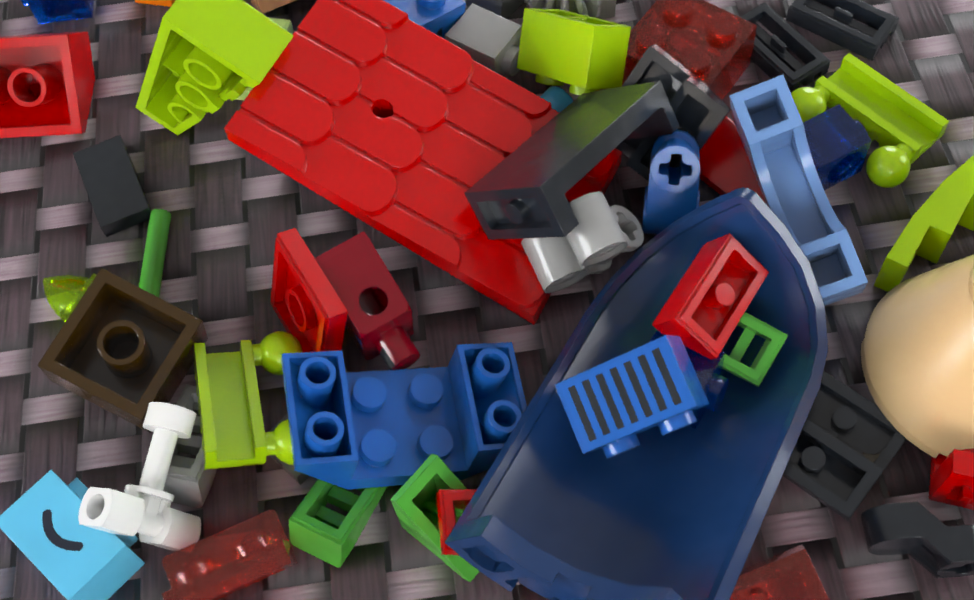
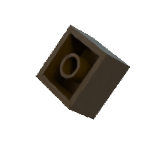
[37,268,208,433]

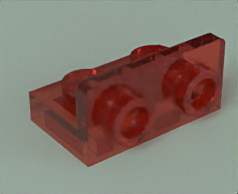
[161,510,298,600]

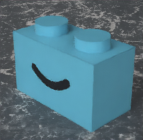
[0,470,145,600]

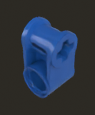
[642,130,700,235]

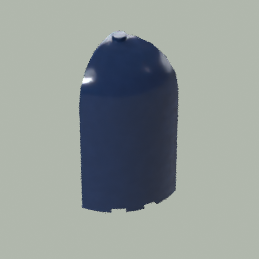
[445,187,828,600]

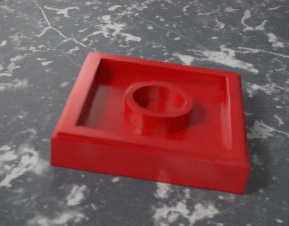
[270,228,348,352]

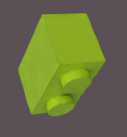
[517,8,631,95]

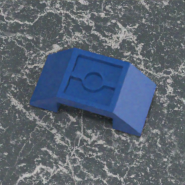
[281,342,527,490]

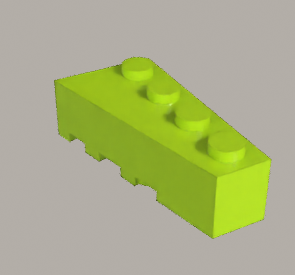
[135,0,294,136]

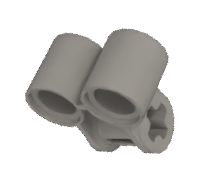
[521,191,644,293]

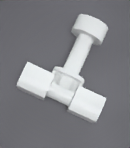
[79,402,201,553]

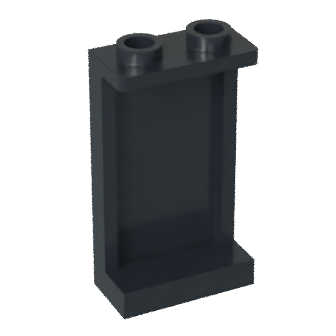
[464,80,679,240]

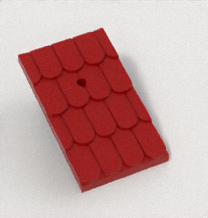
[224,0,622,325]

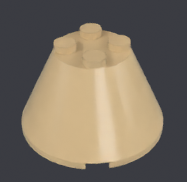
[861,254,974,458]

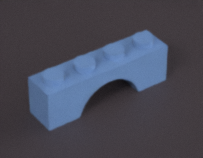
[729,74,868,306]

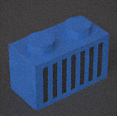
[555,335,709,459]

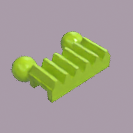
[791,53,949,188]
[194,331,302,470]

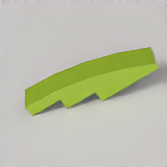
[874,155,974,292]

